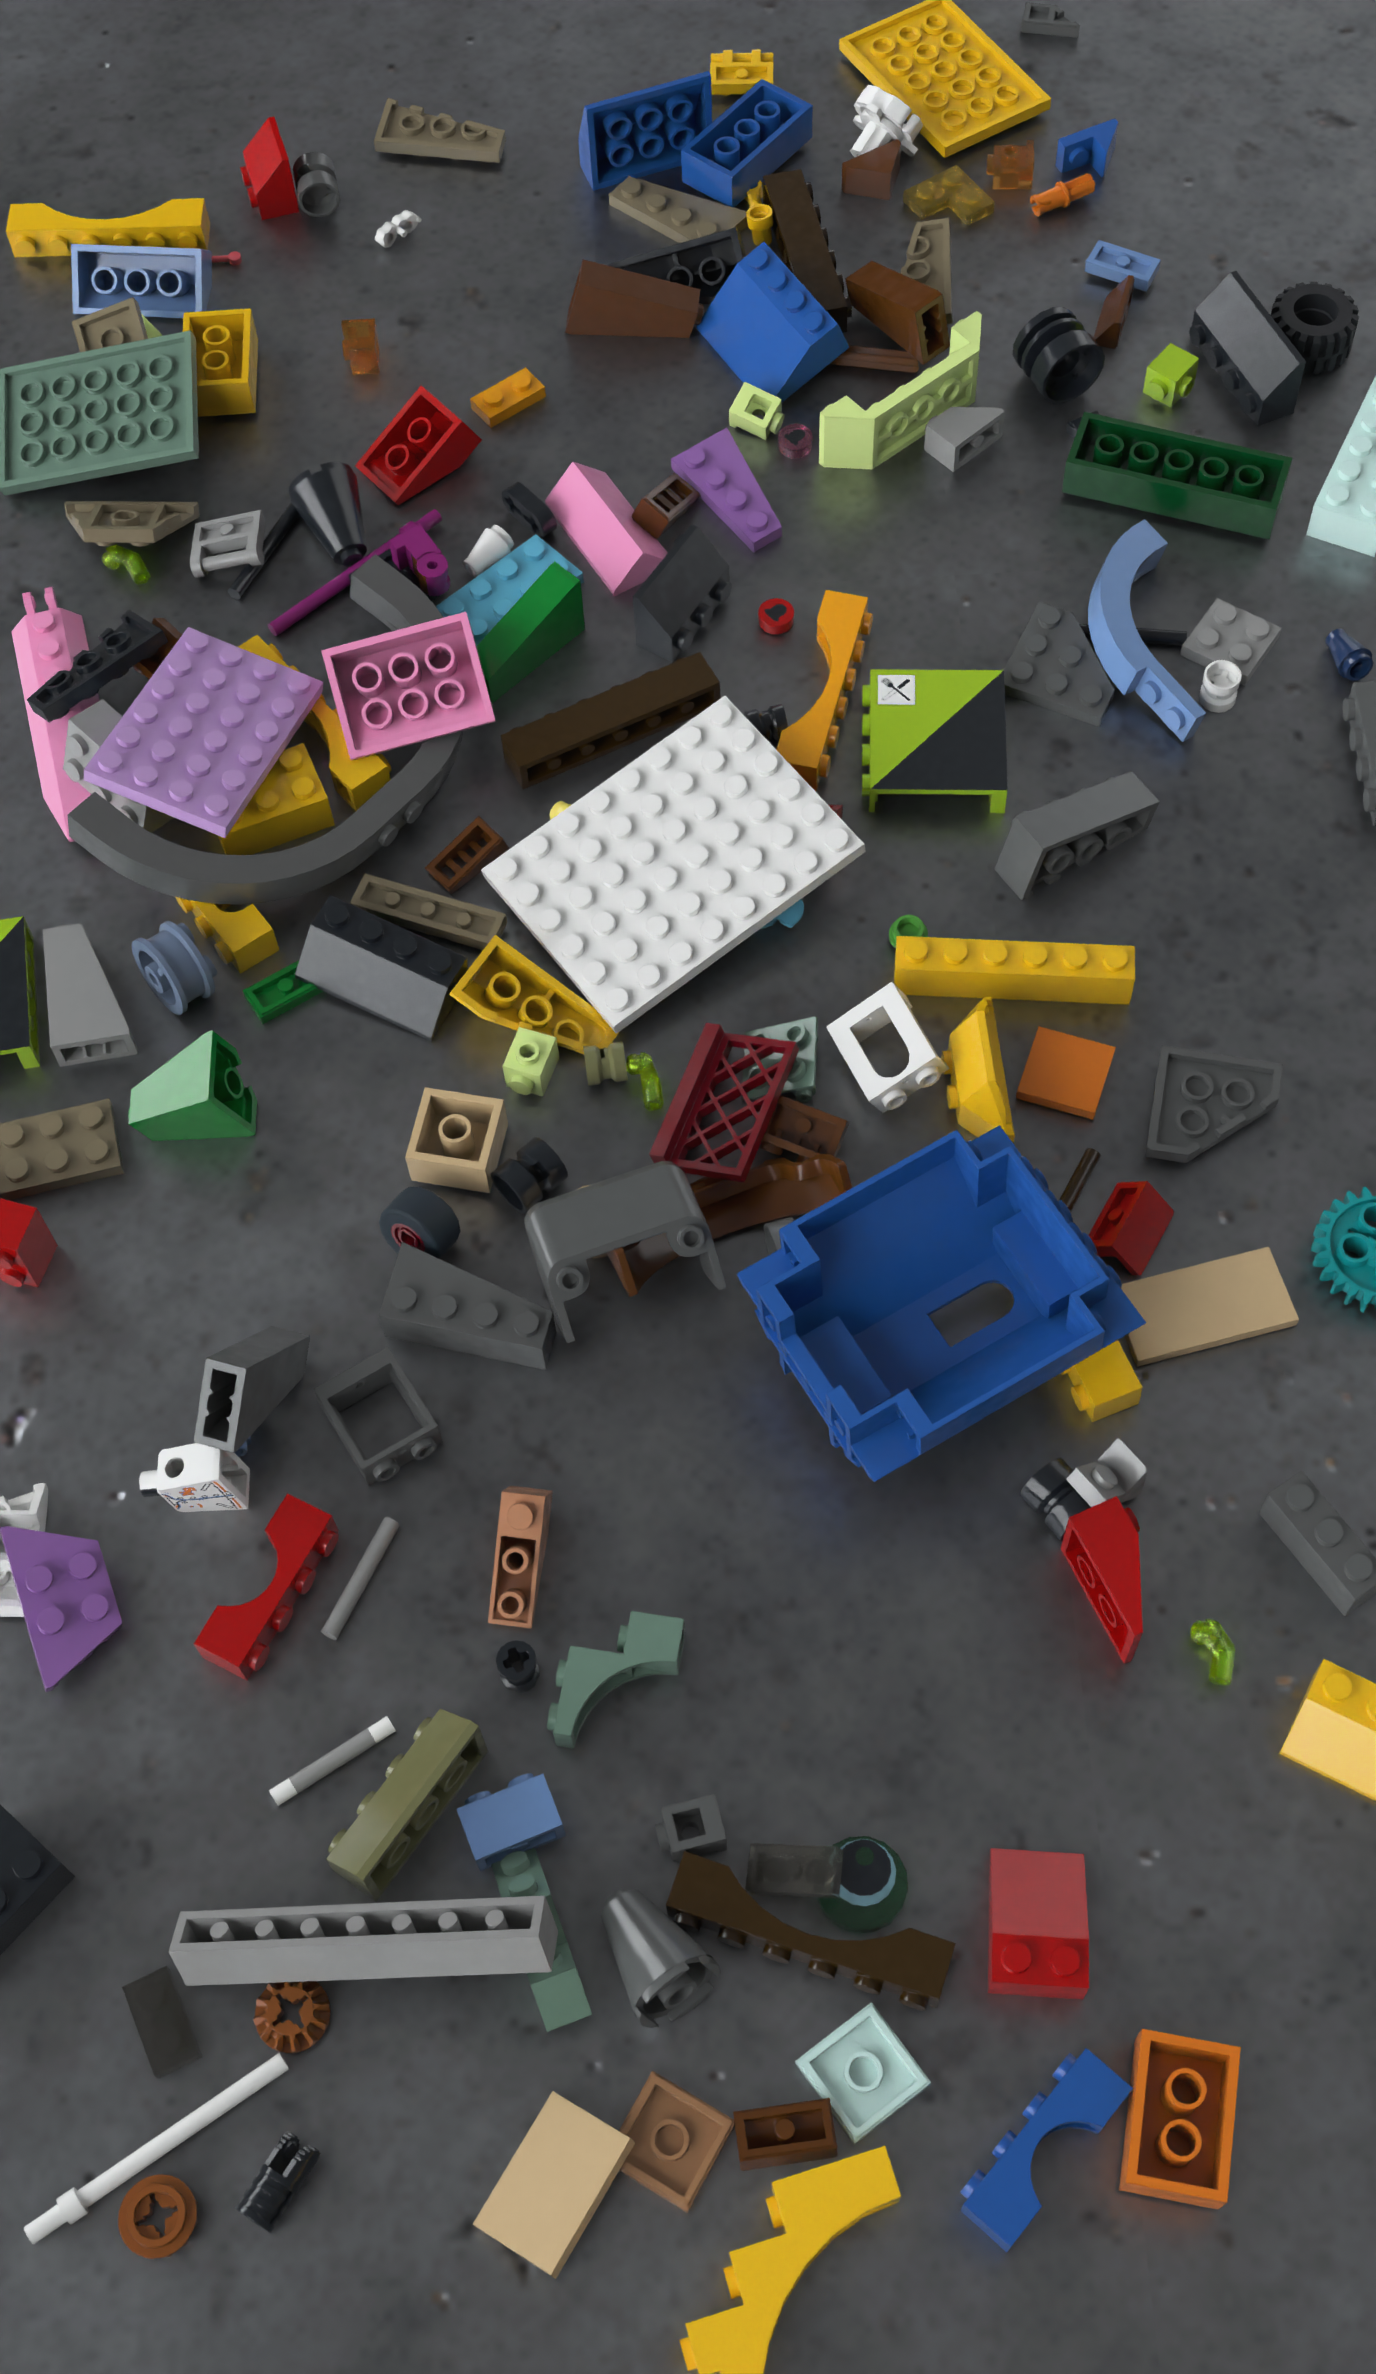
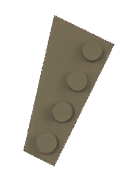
[374,98,506,163]
[608,176,748,243]
[900,218,953,324]

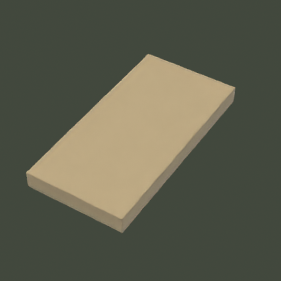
[1121,1246,1299,1367]

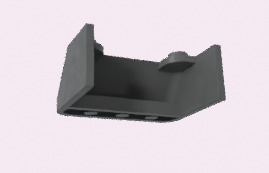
[525,1161,727,1343]

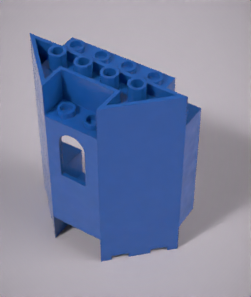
[736,1125,1146,1482]

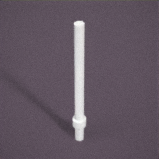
[24,2053,289,2245]

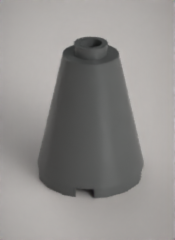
[601,1889,721,2028]

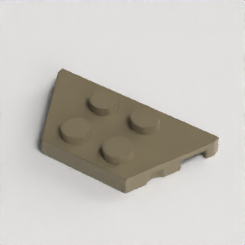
[64,501,200,547]

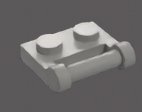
[190,510,266,578]

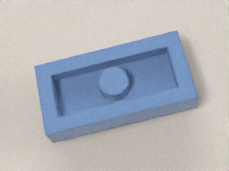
[1084,240,1161,292]

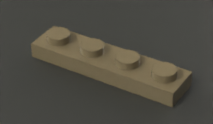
[350,873,508,950]

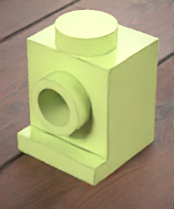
[729,382,785,440]

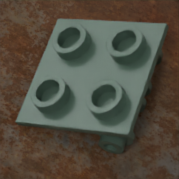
[741,1016,818,1102]

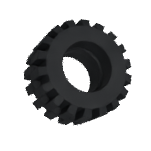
[1271,282,1359,375]

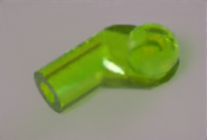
[102,544,150,584]
[626,1052,664,1111]
[1190,1618,1235,1685]

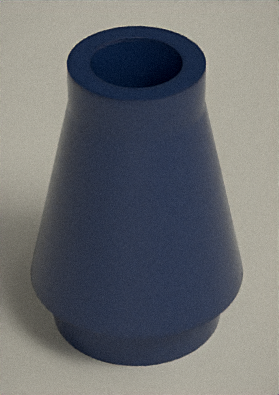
[1325,628,1373,681]

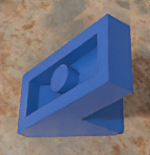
[1055,118,1118,178]

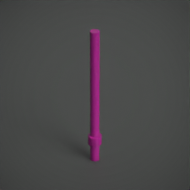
[268,509,442,636]

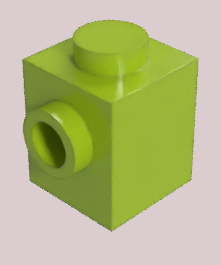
[1143,343,1199,408]

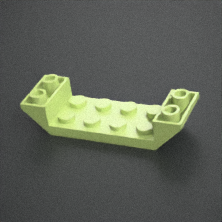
[819,311,982,470]

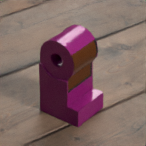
[389,524,451,596]

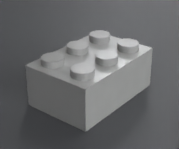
[63,699,174,833]

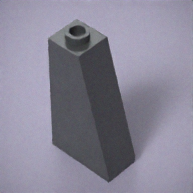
[194,1326,310,1453]

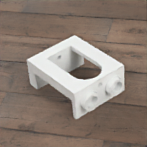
[826,982,949,1113]

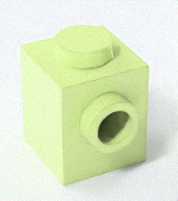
[502,1027,559,1097]

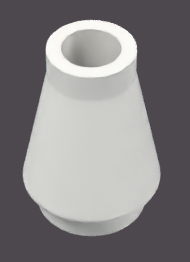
[463,525,514,577]

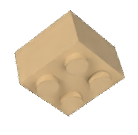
[405,1087,508,1193]

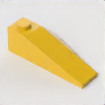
[449,935,619,1054]

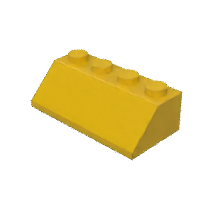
[1279,1659,1376,1801]

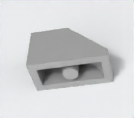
[924,407,1005,472]

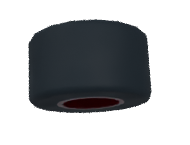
[379,1187,461,1259]

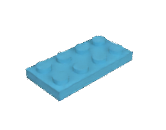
[436,534,584,646]

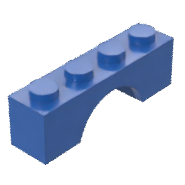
[960,2048,1133,2252]

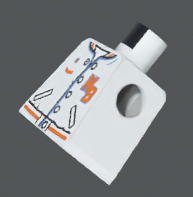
[139,1443,250,1512]

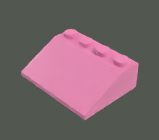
[321,612,496,761]

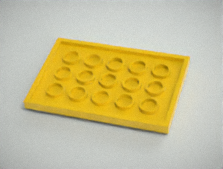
[839,0,1051,158]

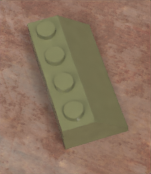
[326,1709,488,1902]

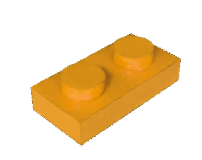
[470,367,546,428]

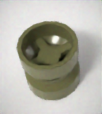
[583,1041,628,1086]

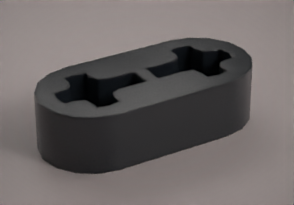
[502,482,557,539]

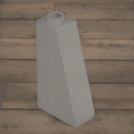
[43,923,138,1067]

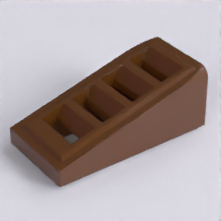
[632,472,701,538]
[425,816,510,894]

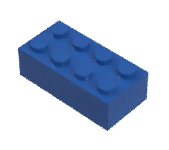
[681,79,813,207]

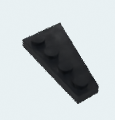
[27,610,168,723]

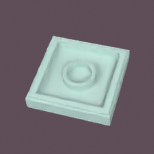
[795,2002,931,2145]

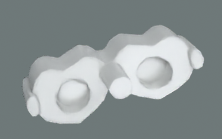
[375,210,421,248]

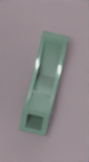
[547,1611,686,1749]
[491,1848,592,2032]

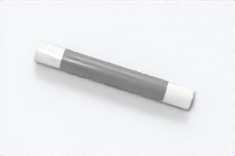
[269,1716,396,1806]

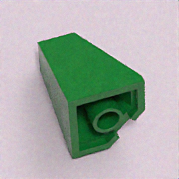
[128,1030,257,1141]

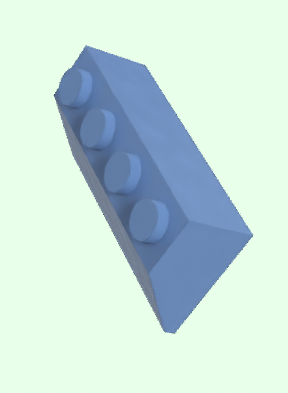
[71,244,212,318]

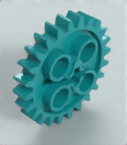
[1311,1187,1376,1313]

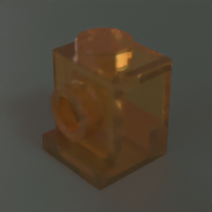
[986,140,1034,189]
[341,318,380,375]

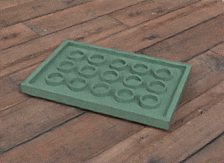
[0,330,199,496]

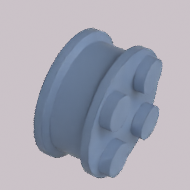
[132,921,217,1015]

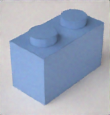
[457,1773,566,1871]

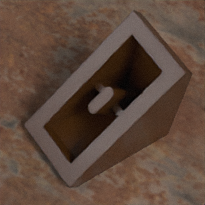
[842,139,901,201]

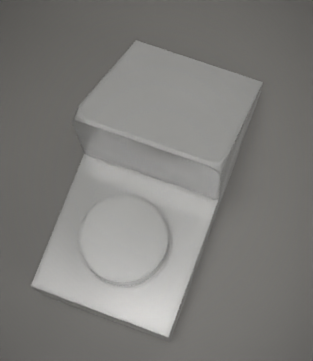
[1066,1439,1148,1507]

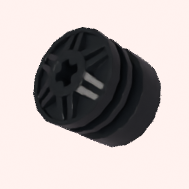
[1012,307,1105,404]

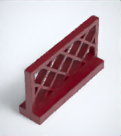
[649,1023,799,1182]

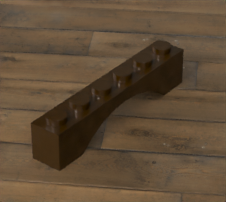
[666,1851,956,2011]

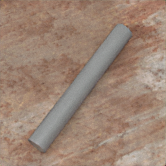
[321,1517,400,1640]

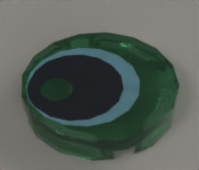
[815,1836,908,1933]

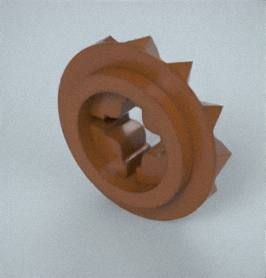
[253,1981,331,2053]
[118,2174,198,2259]

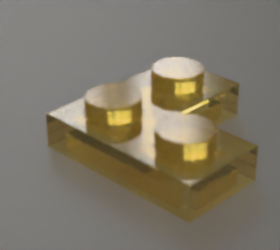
[903,165,995,226]

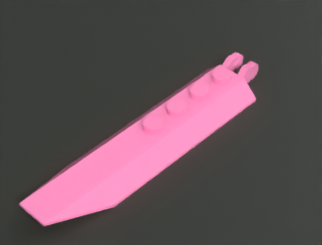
[11,587,100,842]

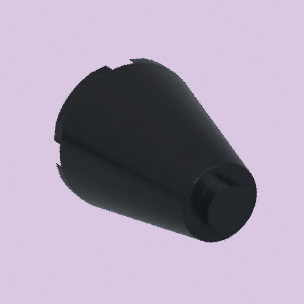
[289,462,367,567]

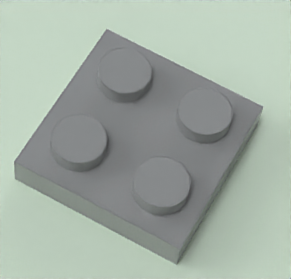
[1180,598,1282,686]

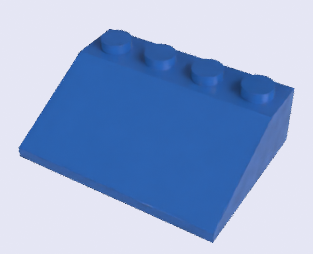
[578,71,712,191]
[696,242,849,402]

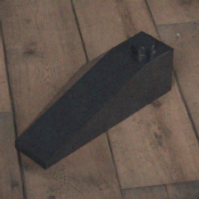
[608,227,746,304]

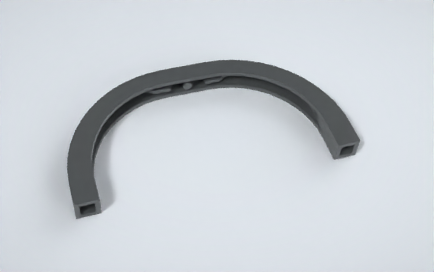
[67,554,463,905]

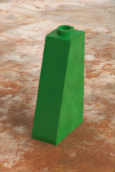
[477,562,585,704]

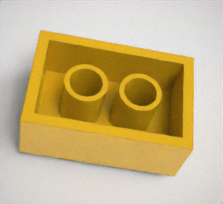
[183,308,258,417]
[218,743,335,855]

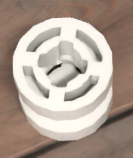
[1199,660,1242,713]

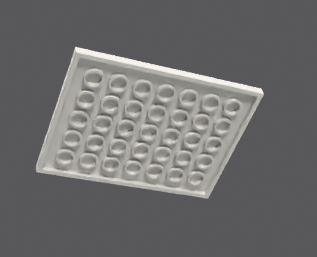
[481,696,866,1034]

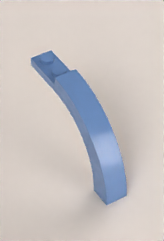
[1088,519,1206,742]

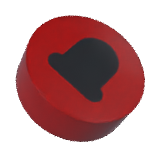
[758,598,794,634]

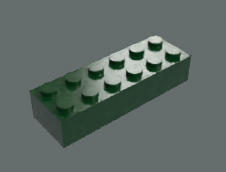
[1062,411,1292,540]

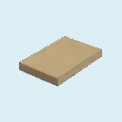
[473,2091,635,2279]

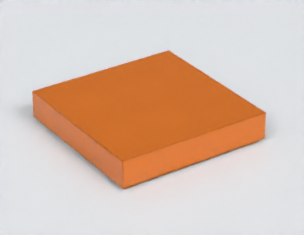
[1016,1026,1116,1120]

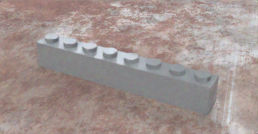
[168,1896,558,1986]

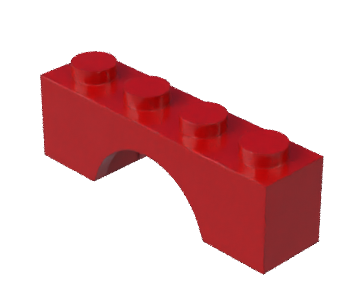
[193,1493,339,1681]

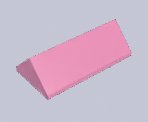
[545,462,668,596]

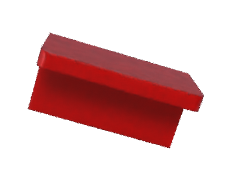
[1088,1181,1174,1275]

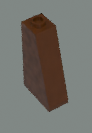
[565,259,704,338]
[845,261,950,365]

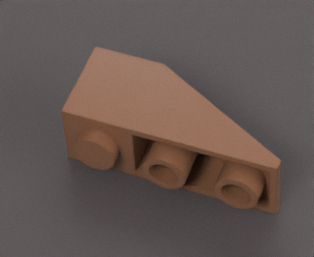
[488,1486,553,1628]

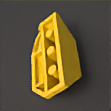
[941,996,1015,1144]

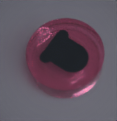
[778,424,813,458]

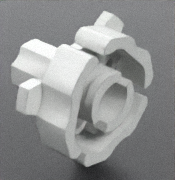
[850,85,923,157]

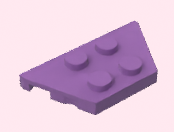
[0,1526,122,1692]

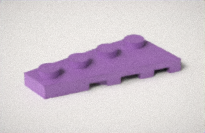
[671,427,782,553]

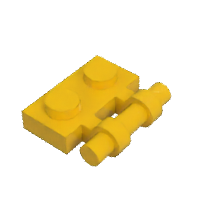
[710,49,774,96]

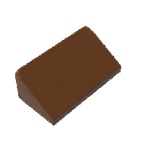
[1093,275,1135,349]
[733,2098,838,2171]

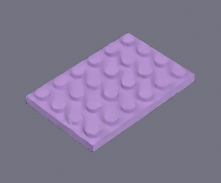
[84,627,323,838]

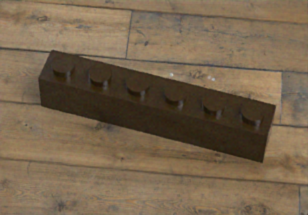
[763,169,852,333]
[500,652,721,789]

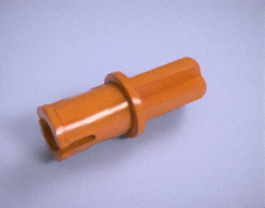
[1030,173,1096,217]

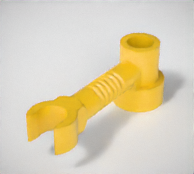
[744,181,774,246]

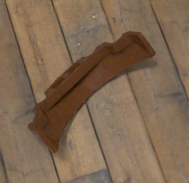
[607,1154,853,1297]

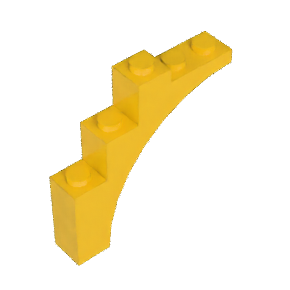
[679,2146,901,2374]

